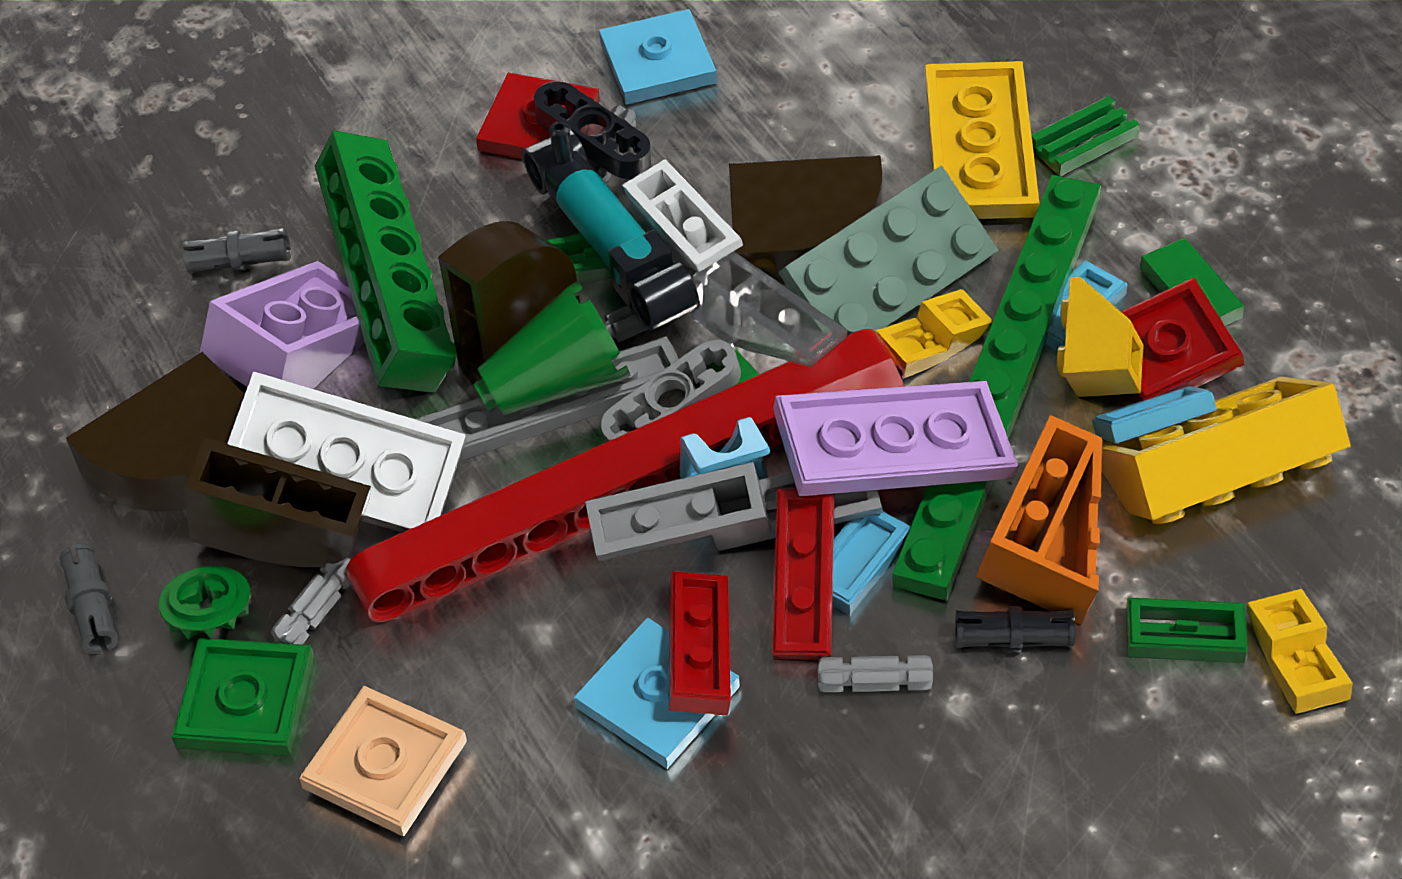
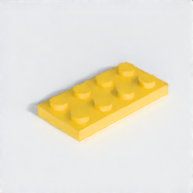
[925,61,1040,219]

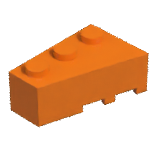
[976,415,1102,625]

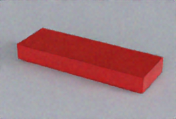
[772,489,835,660]
[668,571,731,715]

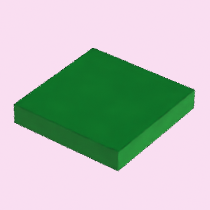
[172,638,314,756]

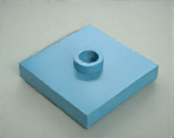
[599,9,717,105]
[574,617,740,769]

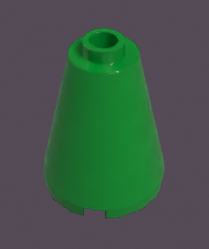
[473,281,631,416]

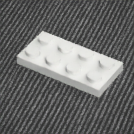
[227,371,466,533]

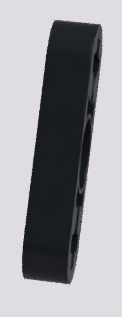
[534,81,651,179]

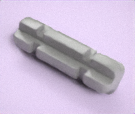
[271,558,351,645]
[817,655,933,692]

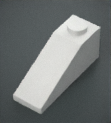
[623,159,743,272]

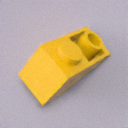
[1057,277,1143,397]

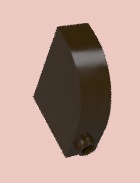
[729,155,882,288]
[438,221,580,378]
[66,352,245,511]
[184,437,371,567]

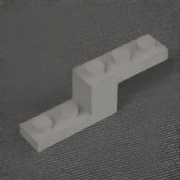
[585,462,883,561]

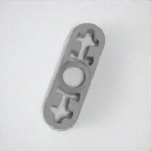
[601,340,741,442]

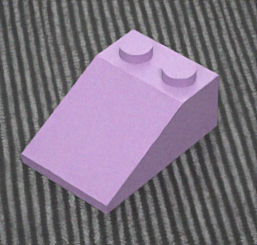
[200,261,365,389]

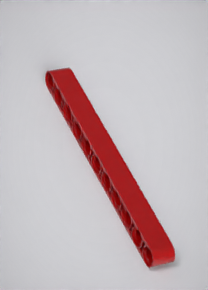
[345,329,905,622]

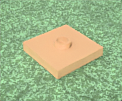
[299,686,467,836]

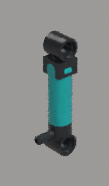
[522,122,700,331]

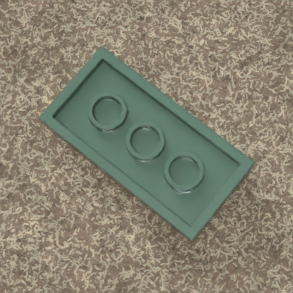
[778,165,999,345]

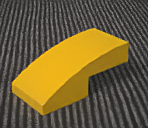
[875,289,993,378]
[1247,589,1353,714]

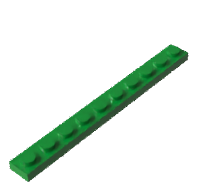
[892,175,1101,601]

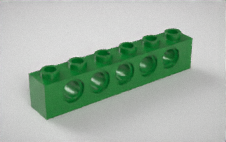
[314,130,456,393]

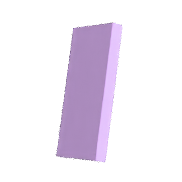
[773,381,1018,496]

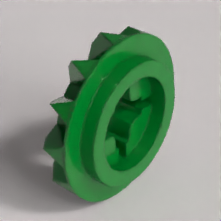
[158,566,252,639]

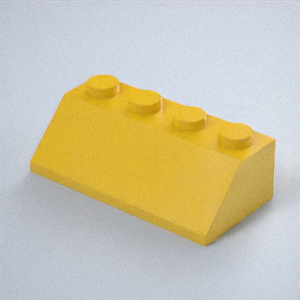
[1102,377,1351,524]

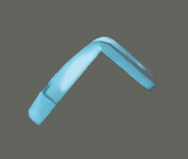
[680,417,770,480]

